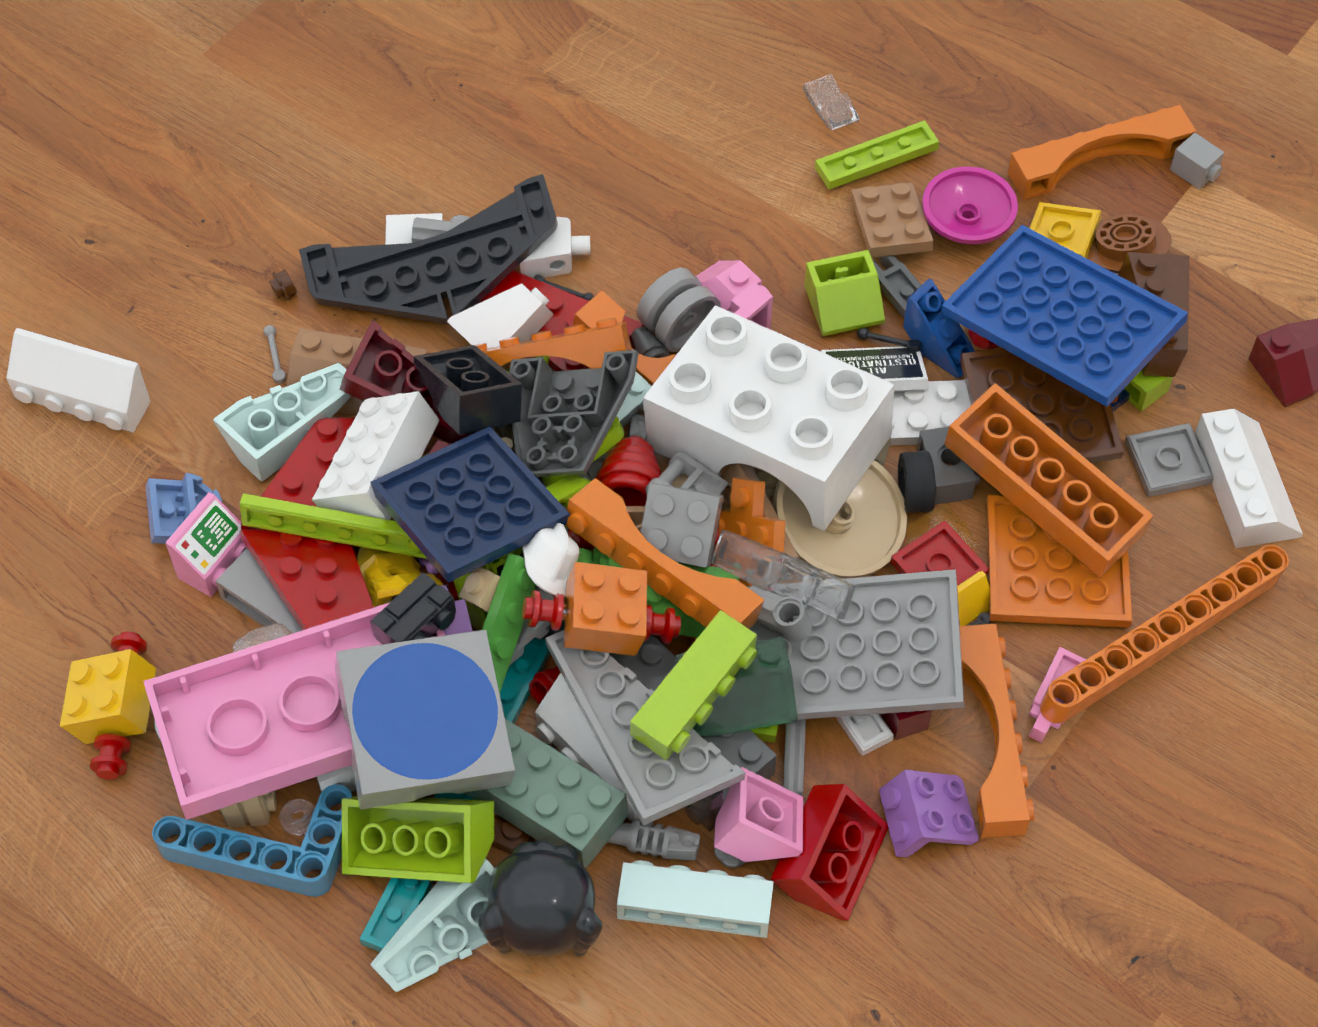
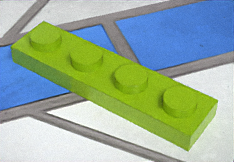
[815,120,939,190]

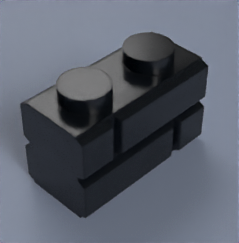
[370,573,457,645]

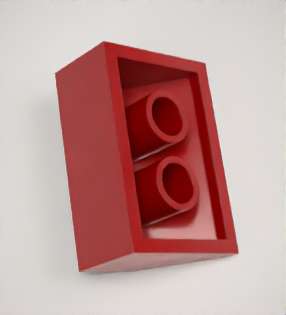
[770,784,889,921]

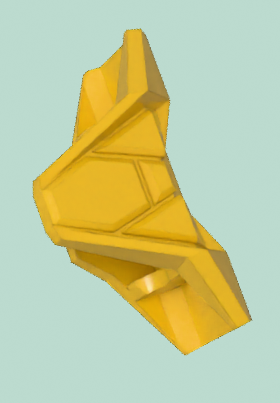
[357,547,443,607]

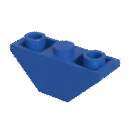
[903,279,975,378]

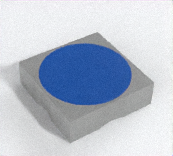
[335,630,515,810]

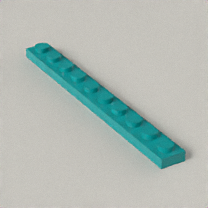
[360,637,551,952]

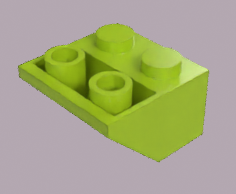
[804,250,885,336]

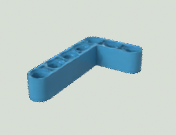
[152,784,352,897]

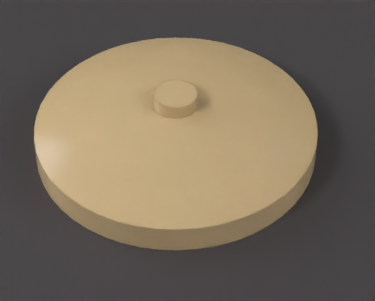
[772,460,907,580]

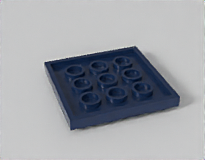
[370,426,570,583]

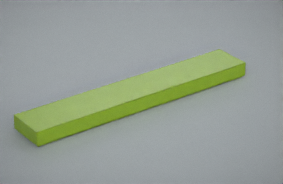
[240,493,427,559]

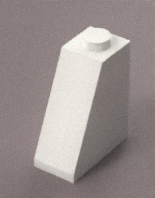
[447,283,554,368]

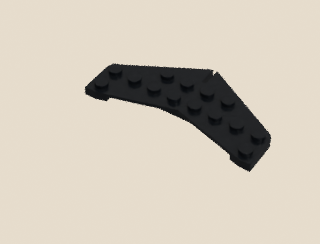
[299,174,558,325]

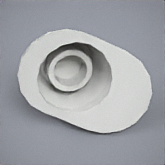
[522,523,579,597]

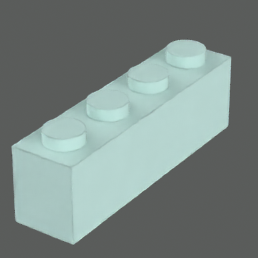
[617,860,774,938]

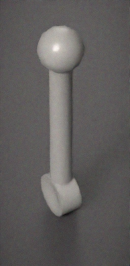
[263,325,286,384]

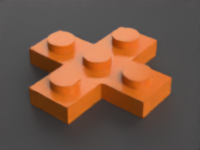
[718,478,786,586]

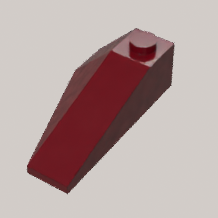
[1249,319,1318,408]

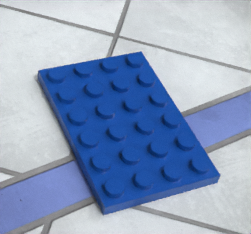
[942,225,1188,407]

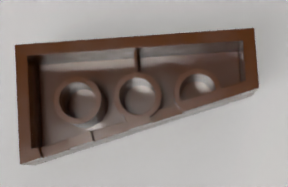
[1118,252,1189,377]

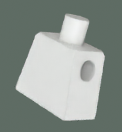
[520,217,591,278]

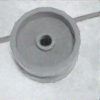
[637,267,721,352]

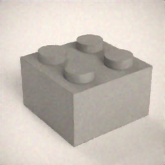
[640,483,724,568]

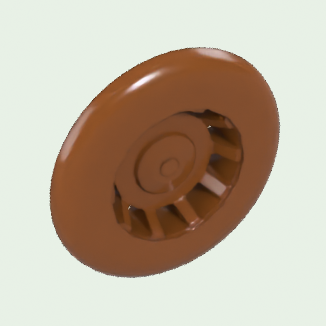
[1087,214,1172,272]

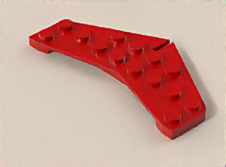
[240,418,374,630]

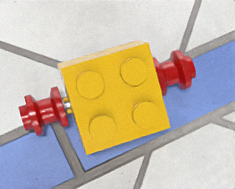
[60,631,156,780]

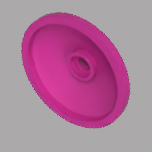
[922,166,1018,244]

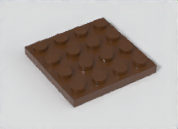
[960,348,1124,463]

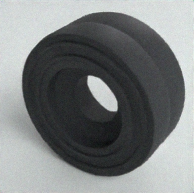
[898,451,936,513]

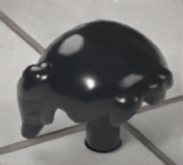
[478,840,602,957]

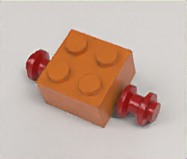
[522,562,681,656]

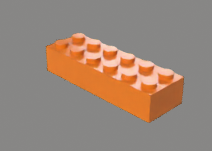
[944,383,1154,578]

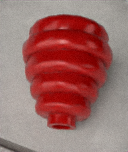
[596,436,661,506]

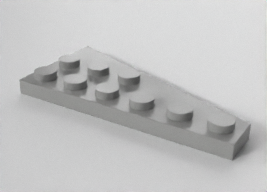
[545,630,746,826]

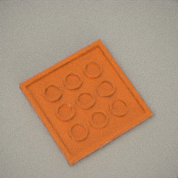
[986,495,1132,628]

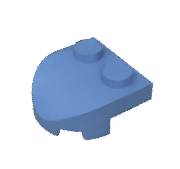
[145,473,222,544]

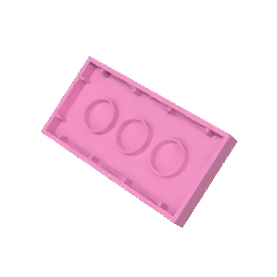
[143,603,445,820]

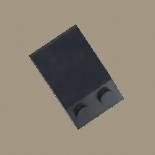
[414,345,522,435]

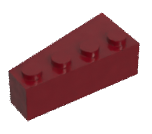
[339,320,468,443]

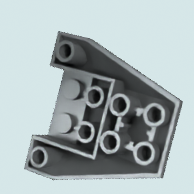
[509,350,639,477]

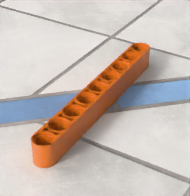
[1040,545,1289,723]

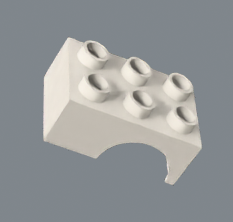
[643,305,894,531]

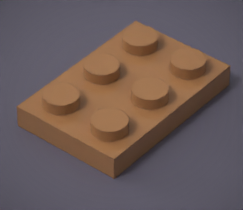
[851,182,933,258]

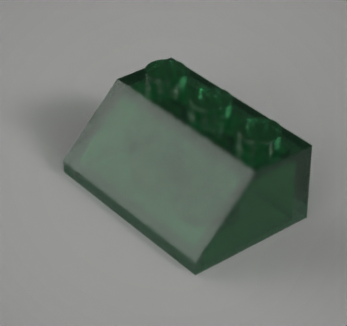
[675,637,798,738]

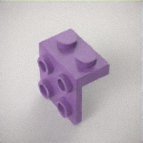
[879,770,978,857]

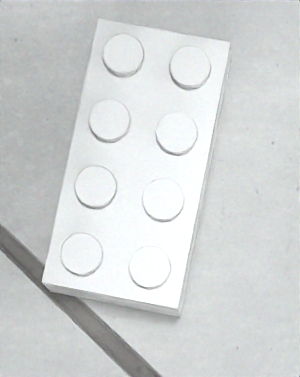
[312,391,439,520]

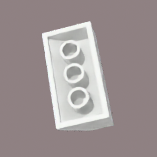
[6,328,151,433]
[1195,409,1303,548]
[535,673,640,822]

